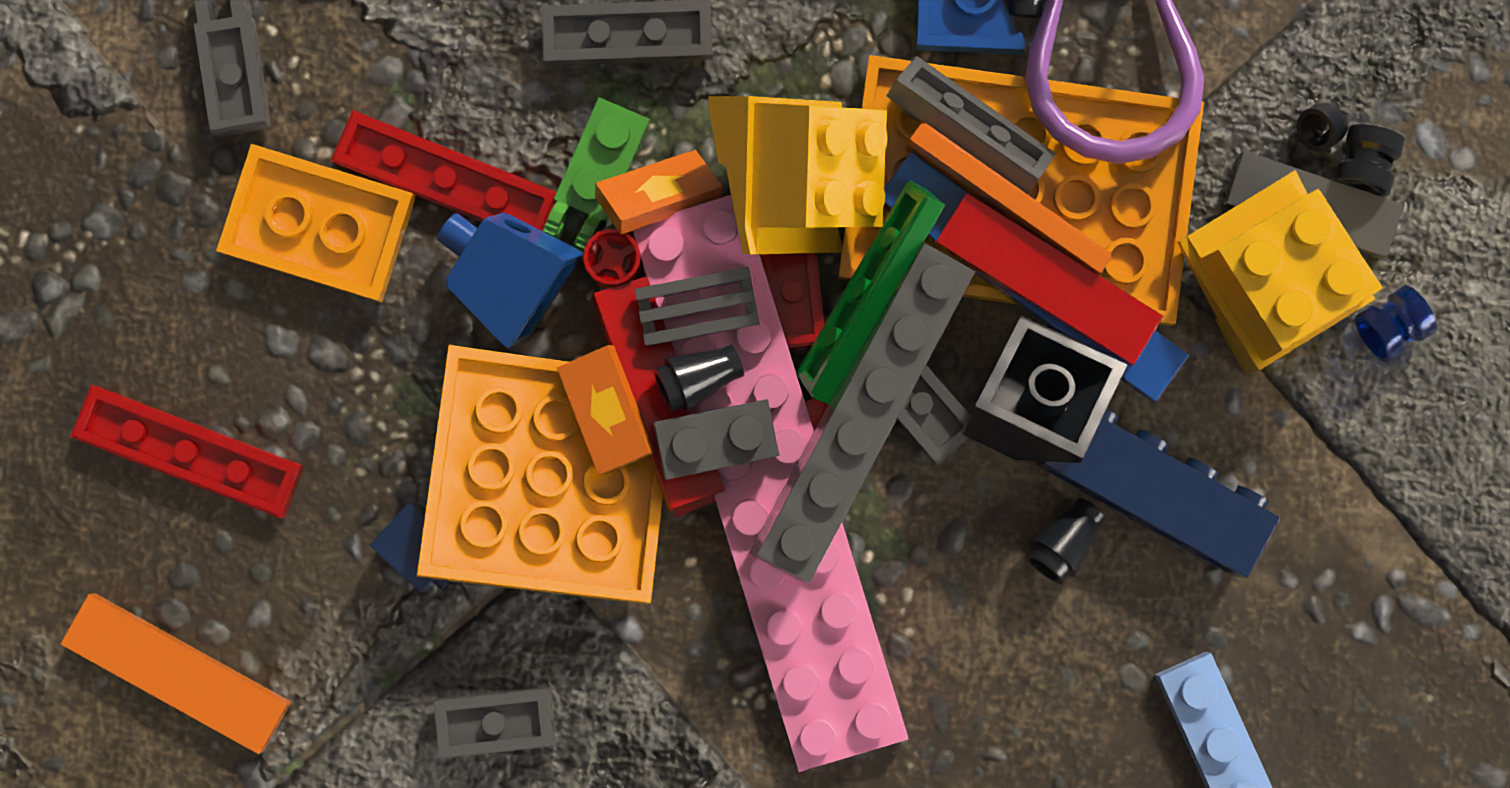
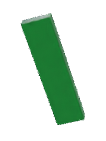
[796,180,945,405]

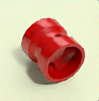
[583,228,643,289]

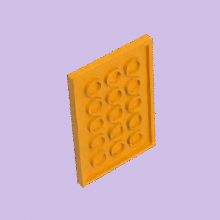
[838,55,1204,326]

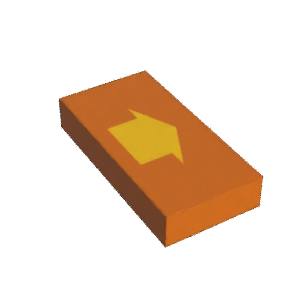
[595,150,723,234]
[557,345,656,475]

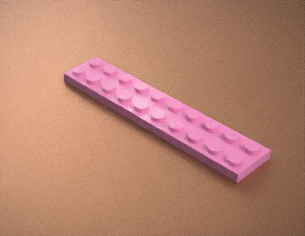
[633,195,909,772]

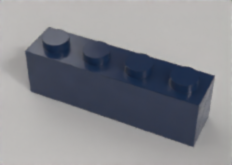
[1036,409,1281,578]

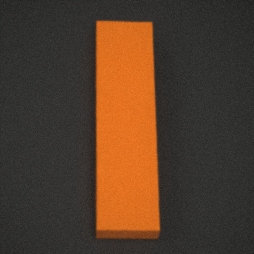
[905,123,1112,275]
[61,593,291,754]

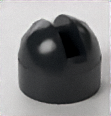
[1297,102,1348,151]

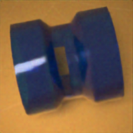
[1354,285,1438,362]

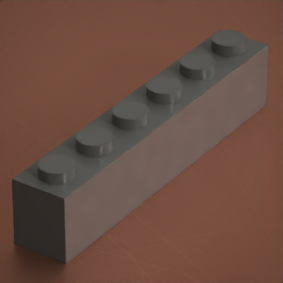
[749,243,975,583]

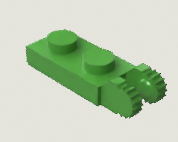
[543,97,651,261]

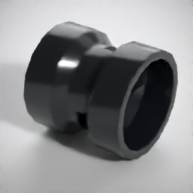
[1334,124,1406,197]

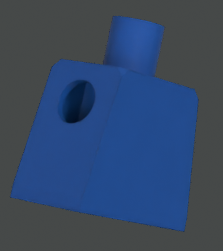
[437,213,584,348]

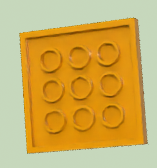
[417,345,663,605]

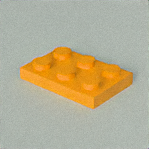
[216,144,416,303]

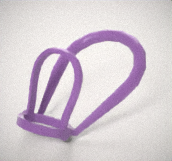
[1025,0,1205,164]

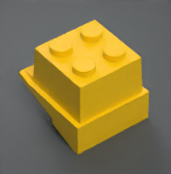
[708,96,887,255]
[1177,170,1383,375]

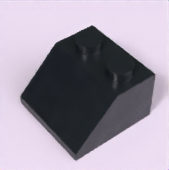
[963,314,1127,463]

